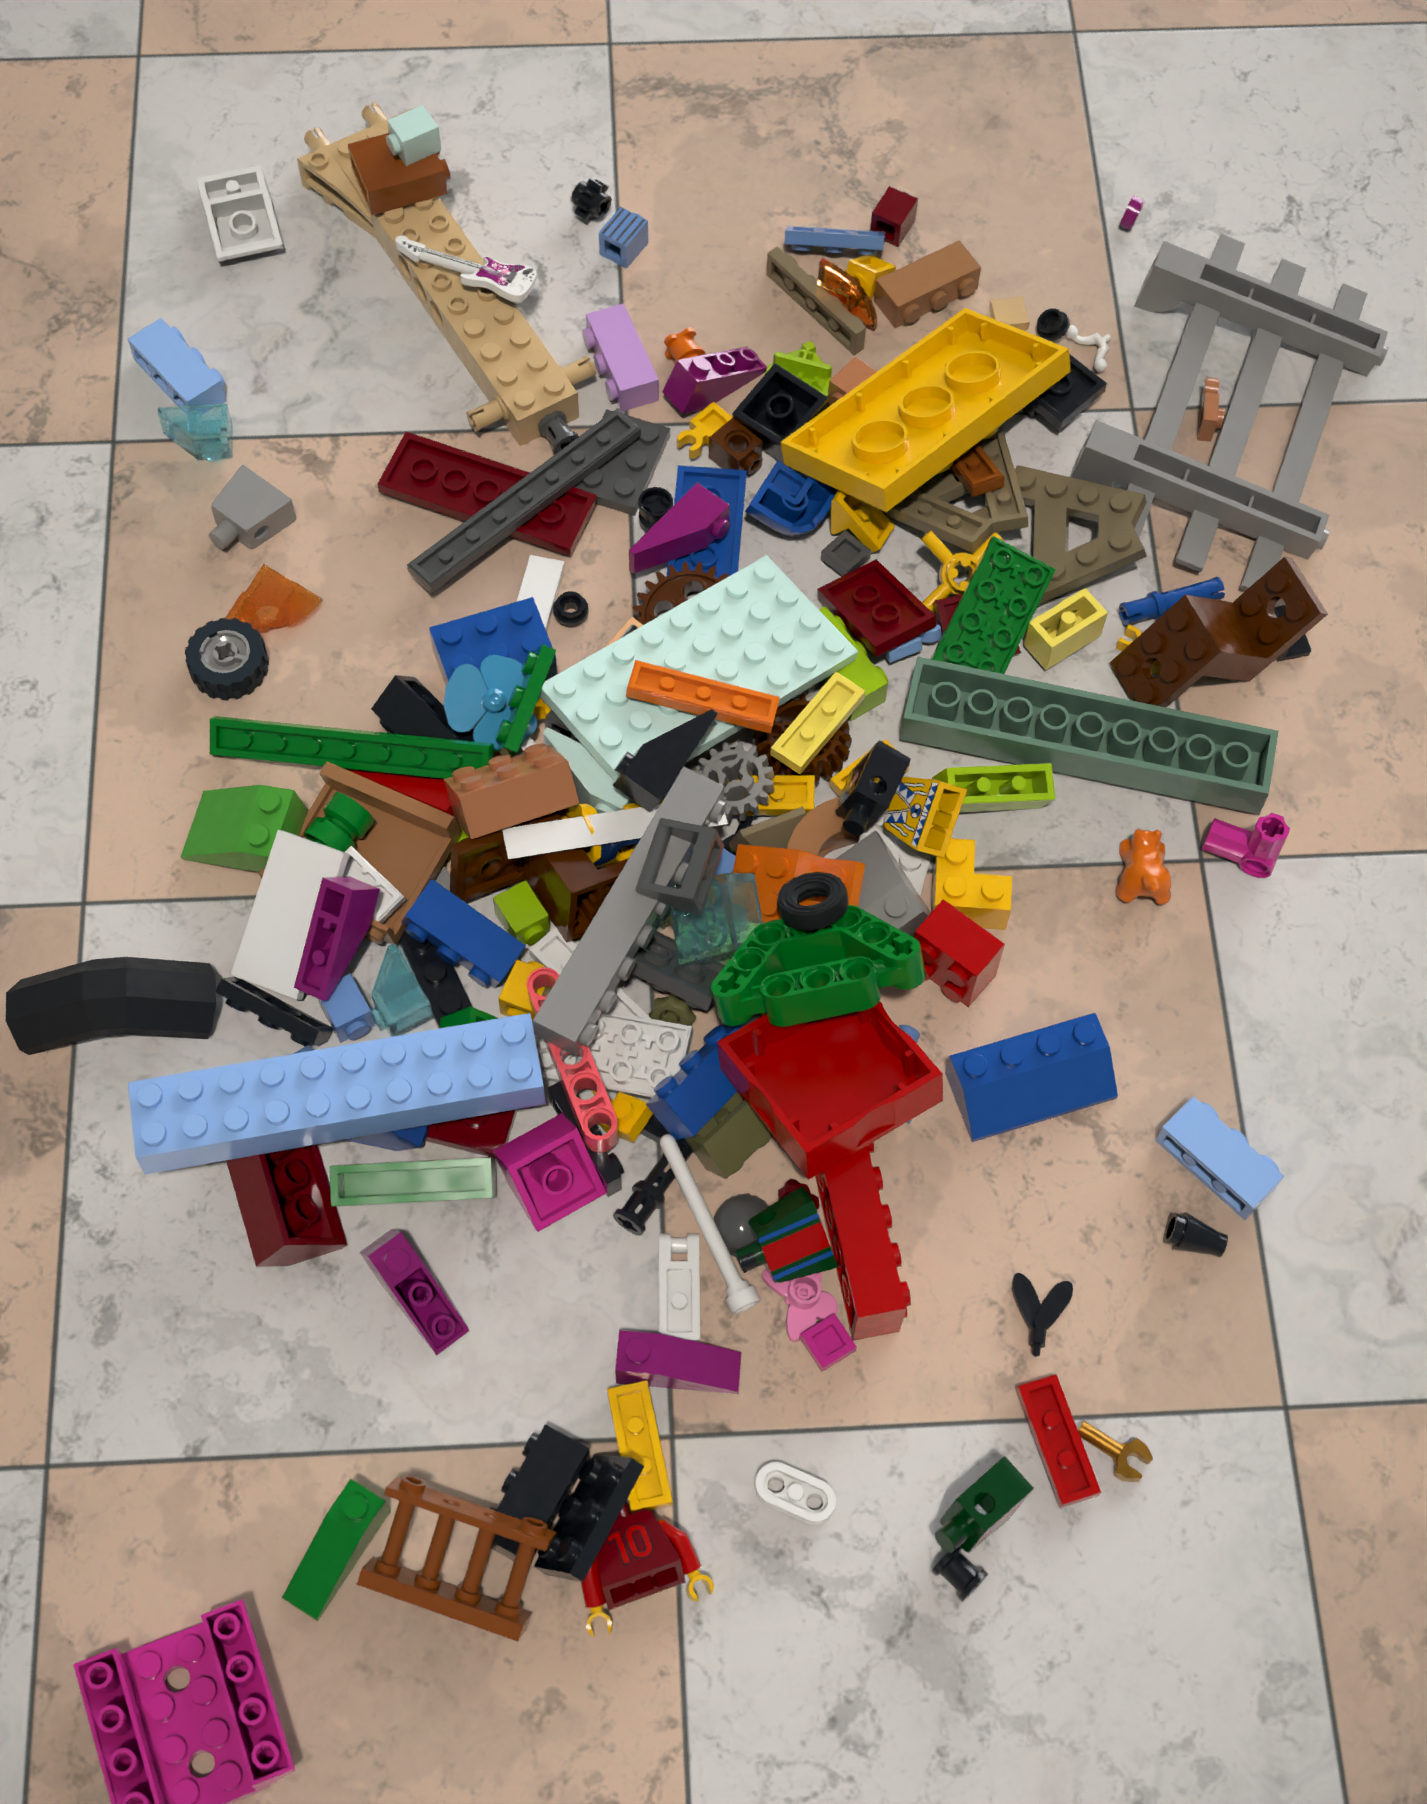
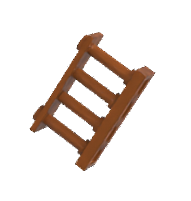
[357,1476,557,1641]

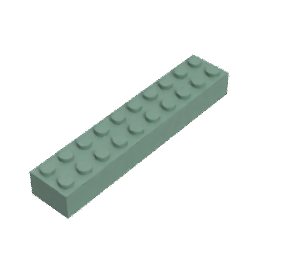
[900,656,1278,815]

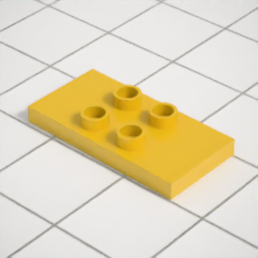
[781,308,1070,512]

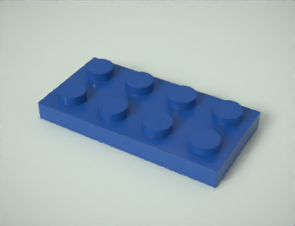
[666,465,747,592]

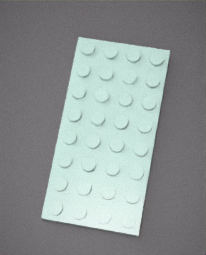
[539,555,858,781]

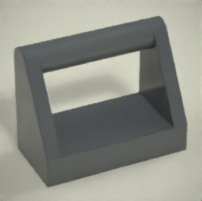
[635,818,724,915]

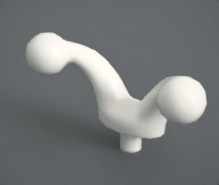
[1065,325,1112,372]

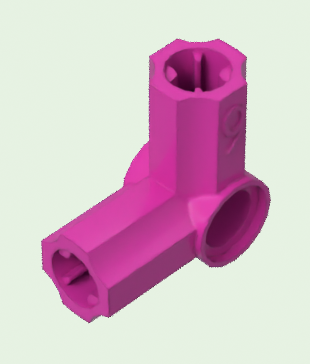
[1202,812,1290,878]

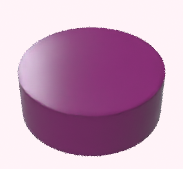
[1119,195,1144,230]

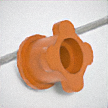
[664,327,706,365]

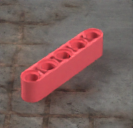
[526,967,619,1153]

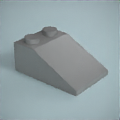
[836,830,931,937]

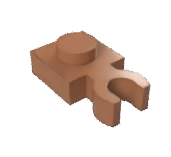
[1197,377,1224,442]

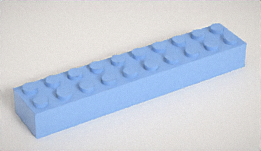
[128,1013,546,1175]

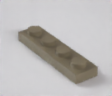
[766,246,866,355]

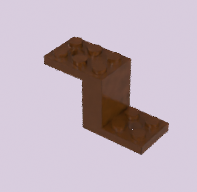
[1110,556,1328,707]
[450,812,628,943]

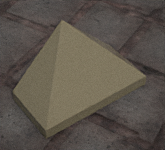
[729,807,806,852]

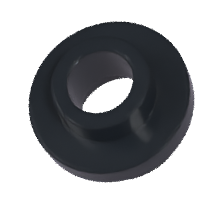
[1037,308,1070,341]
[553,591,589,626]

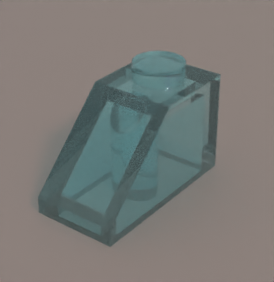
[158,404,233,461]
[371,943,434,1037]

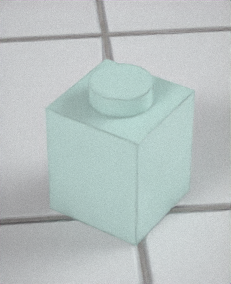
[386,105,441,166]

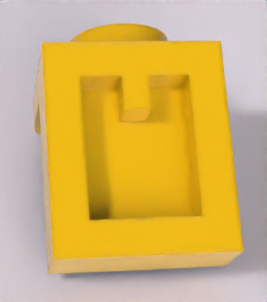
[841,255,896,303]

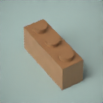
[874,240,981,328]

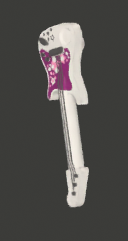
[396,236,536,304]

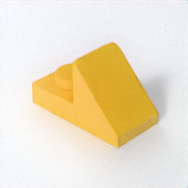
[831,490,895,553]

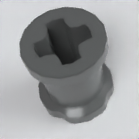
[538,411,579,455]

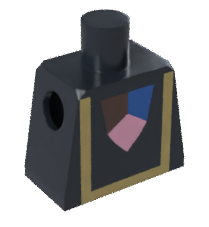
[835,740,911,835]

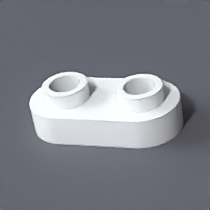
[755,1462,836,1525]

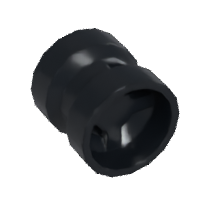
[638,487,673,533]

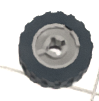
[185,618,269,701]

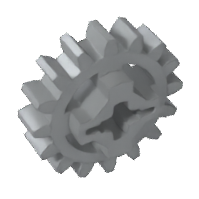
[694,742,775,822]

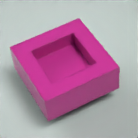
[800,1313,857,1372]

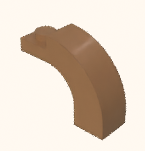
[787,797,860,858]

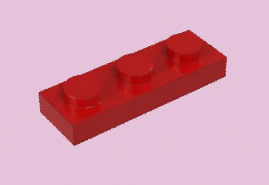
[1016,1374,1101,1508]

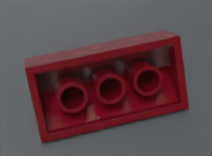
[226,1144,347,1267]

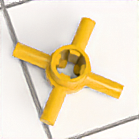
[921,530,1004,612]

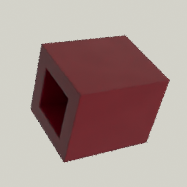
[870,186,918,247]

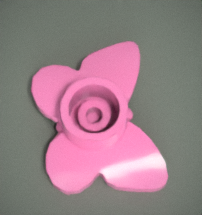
[761,1270,838,1342]

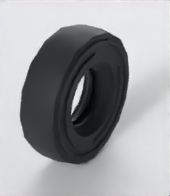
[777,872,848,931]

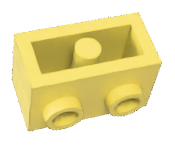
[1024,588,1108,670]

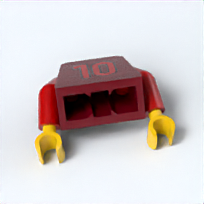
[581,1502,714,1637]

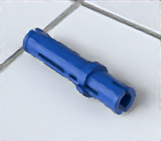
[1119,577,1225,625]

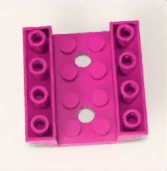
[73,1599,295,1804]

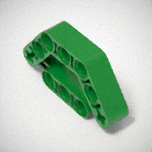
[711,905,926,1027]

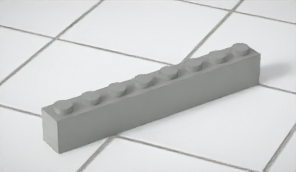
[533,766,727,1056]

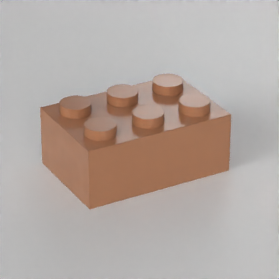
[444,743,580,839]

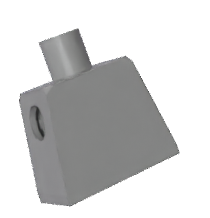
[209,465,296,550]

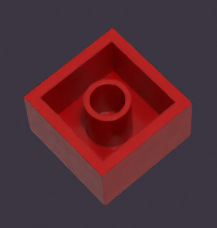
[914,899,1005,1008]

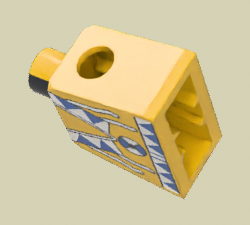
[884,777,967,858]

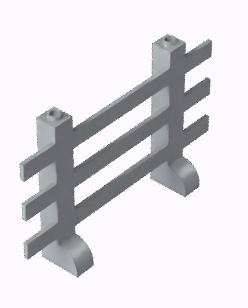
[1070,234,1388,591]

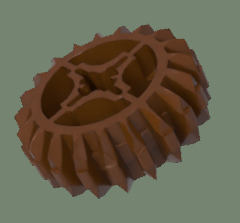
[753,693,852,788]

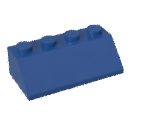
[945,1013,1118,1142]

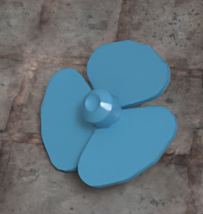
[443,654,540,751]

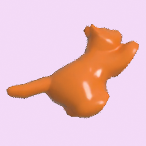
[1115,829,1171,905]

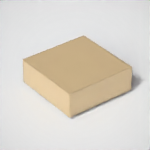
[989,296,1030,330]

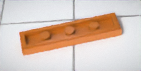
[625,660,780,734]

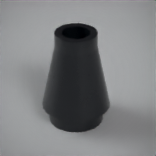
[1164,1212,1228,1257]

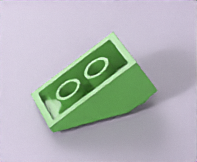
[180,785,308,872]

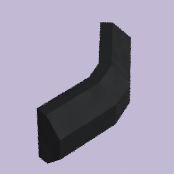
[6,957,216,1055]

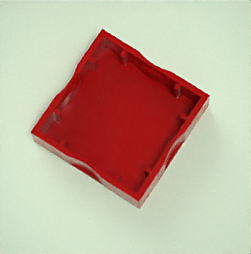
[717,1001,943,1180]

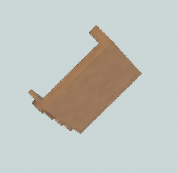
[258,761,462,946]

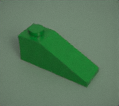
[282,1478,391,1622]

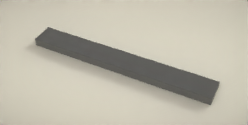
[407,408,641,593]

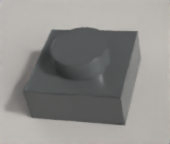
[821,530,871,576]

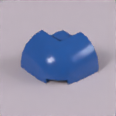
[745,460,838,536]

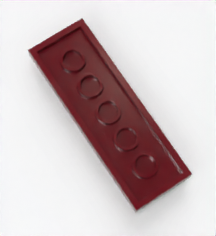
[377,432,597,557]

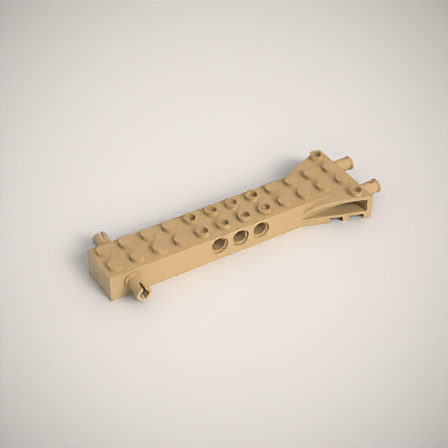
[297,103,596,446]

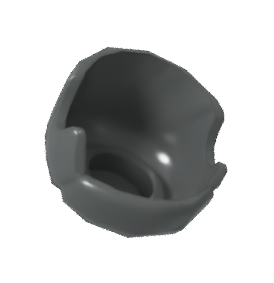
[713,1193,769,1257]

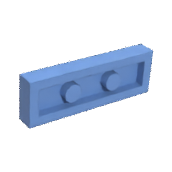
[784,226,885,255]

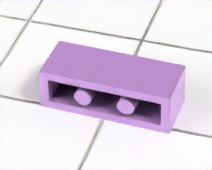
[582,303,659,412]

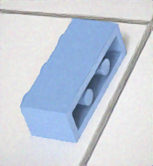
[128,318,226,423]
[1155,1096,1284,1220]

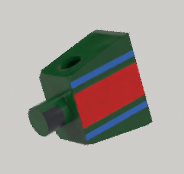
[734,1187,838,1283]
[935,1456,1034,1553]

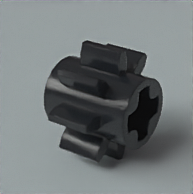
[571,178,612,221]

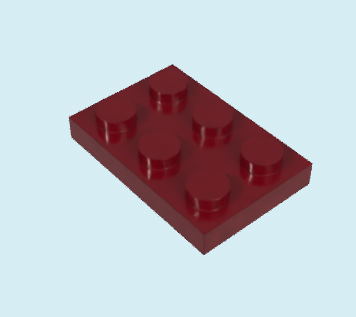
[817,559,936,657]

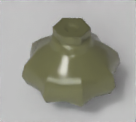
[649,994,696,1026]

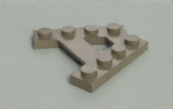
[881,427,1028,553]
[1015,465,1147,605]

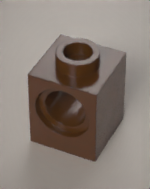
[708,418,763,474]

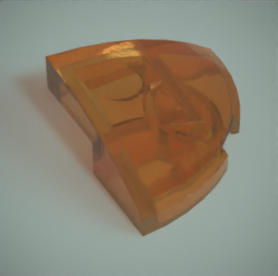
[817,258,878,332]
[225,564,323,633]

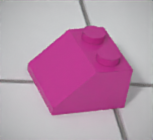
[493,1113,606,1232]

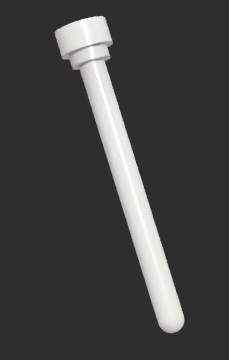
[660,1134,761,1315]

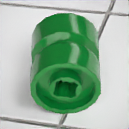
[304,792,375,852]

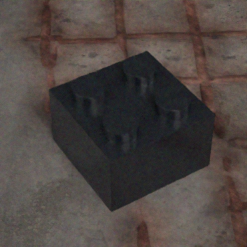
[732,363,830,468]

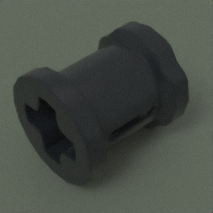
[932,1546,989,1602]

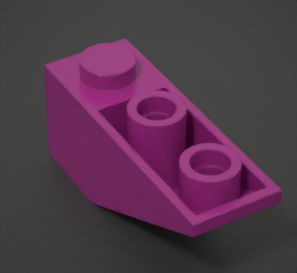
[662,346,767,414]
[359,1229,470,1355]

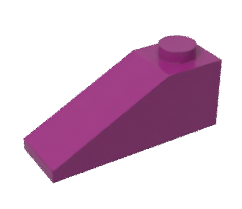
[629,483,730,574]
[294,876,380,1001]
[615,1330,742,1394]

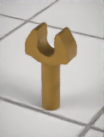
[1078,1420,1153,1482]

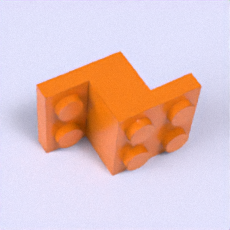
[725,844,865,925]

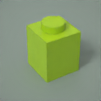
[493,880,550,945]

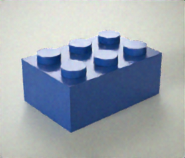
[429,597,557,685]

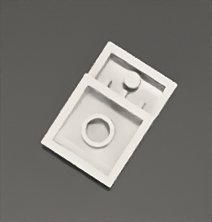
[196,165,283,262]

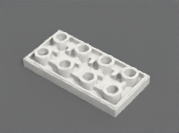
[231,830,350,1000]
[535,1011,694,1100]

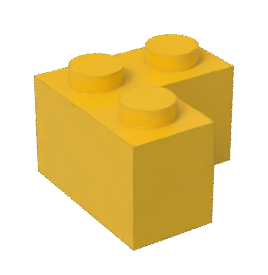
[931,838,1012,930]

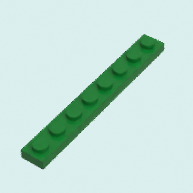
[210,716,494,779]

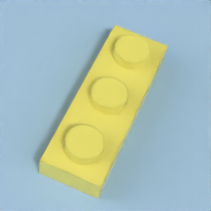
[770,672,866,774]

